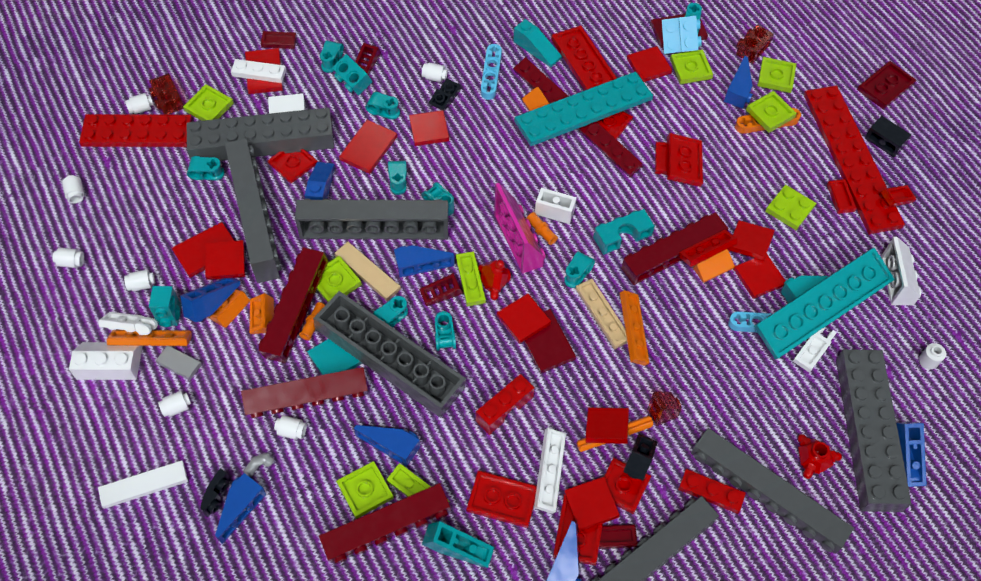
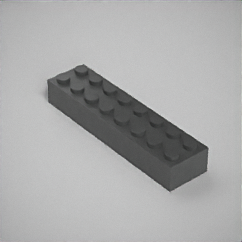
[187,107,334,161]
[225,138,282,284]
[295,199,448,240]
[313,291,466,418]
[836,349,911,512]

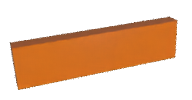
[620,290,649,366]
[106,330,192,346]

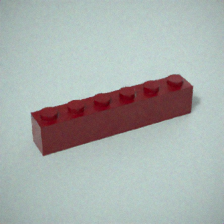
[621,212,729,285]
[258,247,328,364]
[241,367,368,418]
[319,483,451,564]

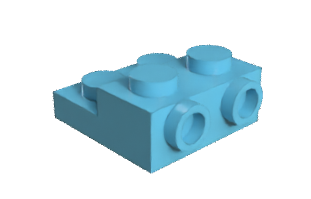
[661,16,702,54]

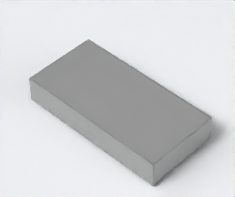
[156,346,201,381]

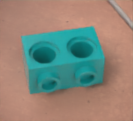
[332,54,373,96]
[149,286,182,327]

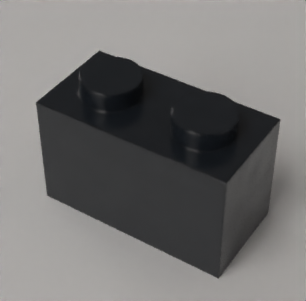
[865,116,911,157]
[623,433,658,481]

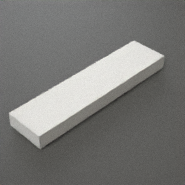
[534,428,566,514]
[98,461,188,509]

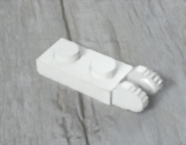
[98,312,158,335]
[793,327,837,373]

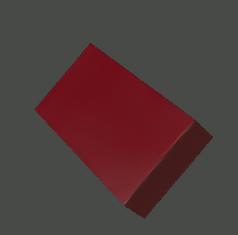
[260,31,297,49]
[599,524,637,549]

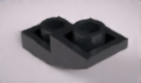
[429,78,462,111]
[200,468,231,517]

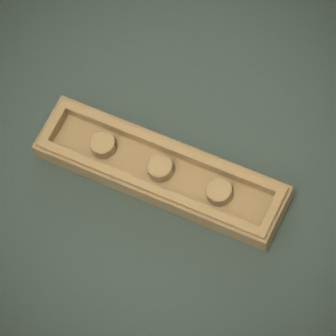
[334,242,401,301]
[575,279,627,349]

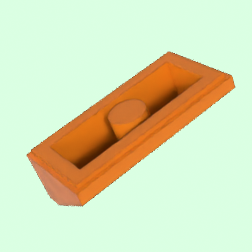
[522,87,549,111]
[693,249,735,283]
[208,289,250,328]
[249,293,274,334]

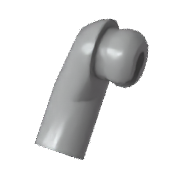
[243,452,274,477]

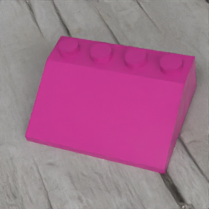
[494,183,545,274]

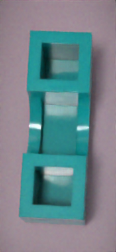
[593,209,655,255]

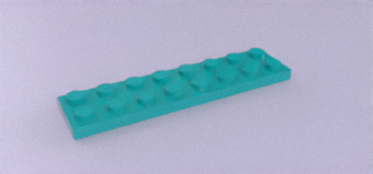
[514,71,653,146]
[754,247,895,359]

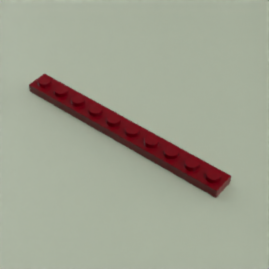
[513,57,643,178]

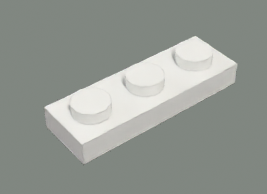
[231,59,286,83]

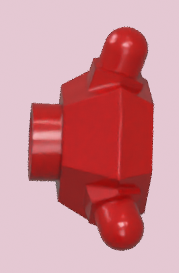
[478,260,511,301]
[797,434,842,479]

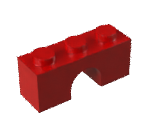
[475,374,535,435]

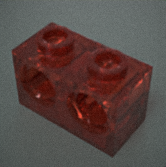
[736,24,774,64]
[148,73,184,115]

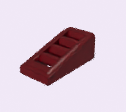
[355,43,381,75]
[419,273,463,306]

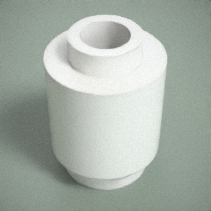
[422,63,448,83]
[125,93,154,114]
[62,175,84,204]
[53,247,84,268]
[124,269,155,292]
[919,343,946,370]
[158,391,191,417]
[274,415,307,440]

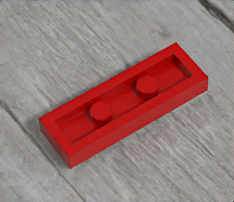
[679,230,737,267]
[678,469,746,514]

